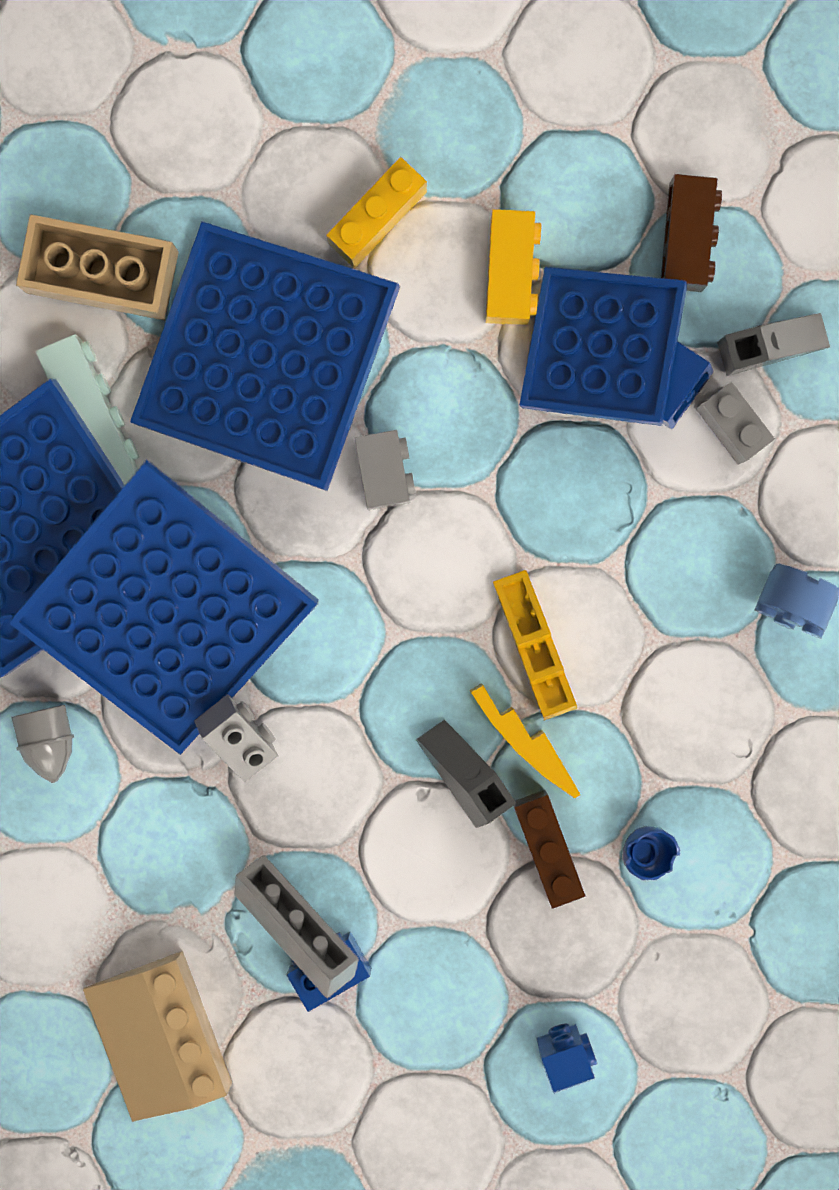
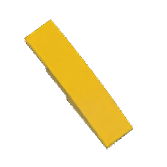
[493,570,577,721]
[470,684,581,798]

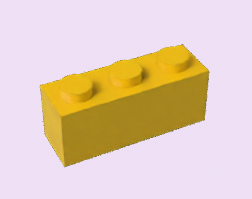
[326,157,427,269]
[485,209,541,325]

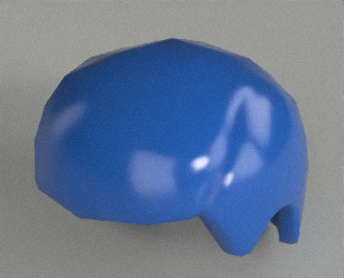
[622,826,680,880]

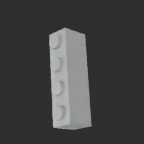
[234,855,359,998]

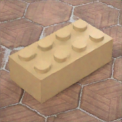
[16,214,179,320]

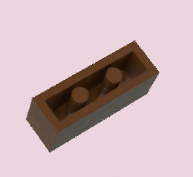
[660,174,722,292]
[514,790,586,909]

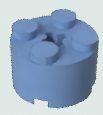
[754,564,839,639]

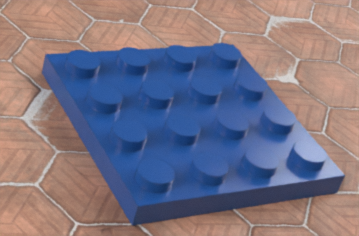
[519,267,687,426]

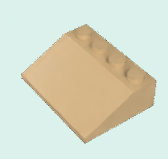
[83,951,232,1122]

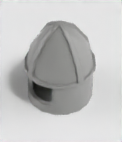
[12,705,74,783]

